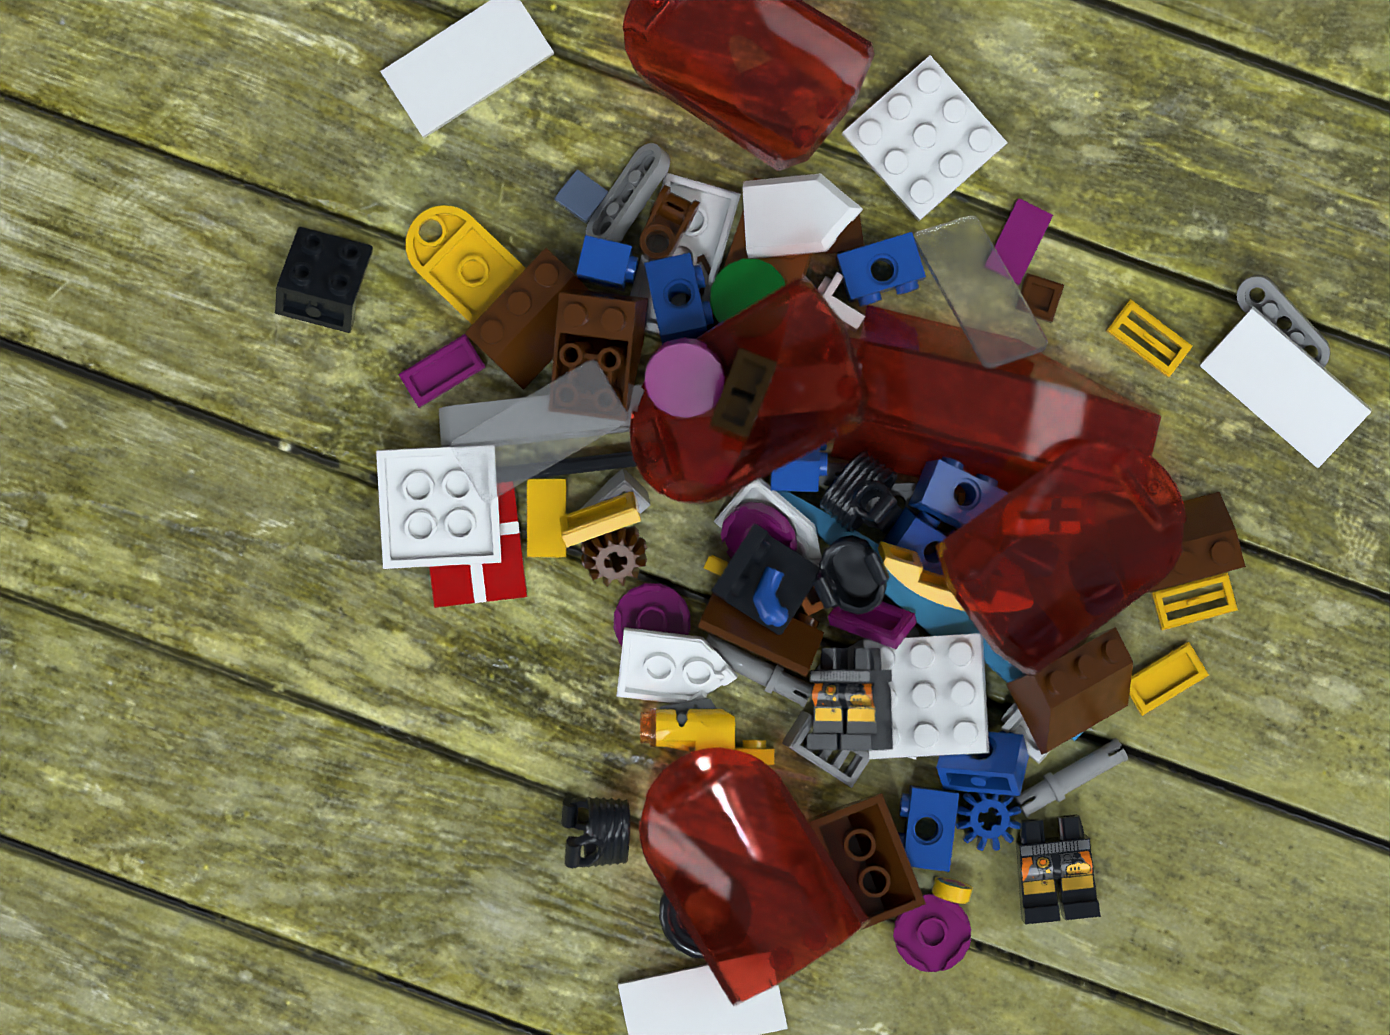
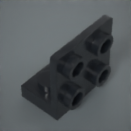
[275,227,373,333]
[711,523,820,635]

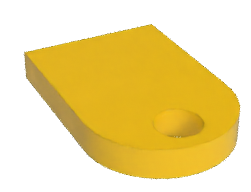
[405,205,526,324]

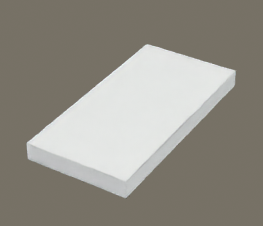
[380,0,554,138]
[630,173,741,334]
[1200,306,1372,468]
[618,950,788,1035]

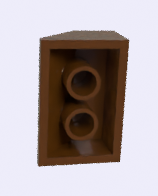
[465,248,590,390]
[1105,492,1246,597]
[697,593,825,676]
[1006,627,1133,755]
[807,793,926,933]

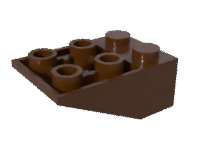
[549,289,648,420]

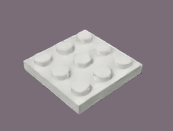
[842,55,1008,221]
[376,444,502,569]
[863,633,989,759]

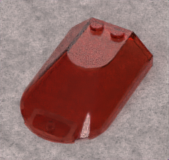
[623,0,875,171]
[630,278,870,504]
[936,440,1186,677]
[639,747,871,1006]

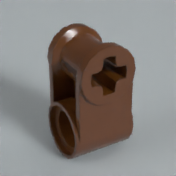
[640,185,701,262]

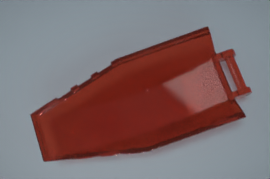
[819,305,1162,493]

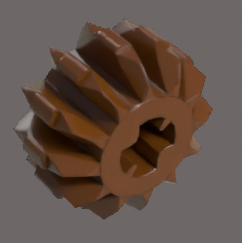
[581,525,647,587]

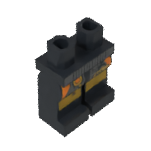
[807,648,893,751]
[1015,814,1101,925]

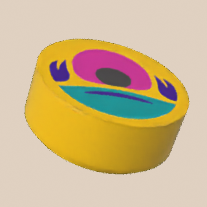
[931,877,973,904]

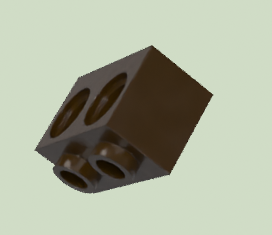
[709,348,777,443]

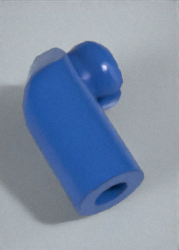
[753,566,789,627]

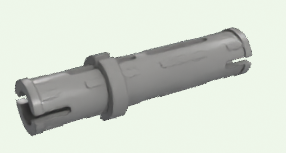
[706,633,813,707]
[1014,738,1128,818]

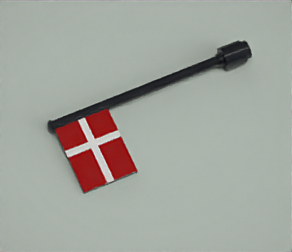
[429,425,771,608]

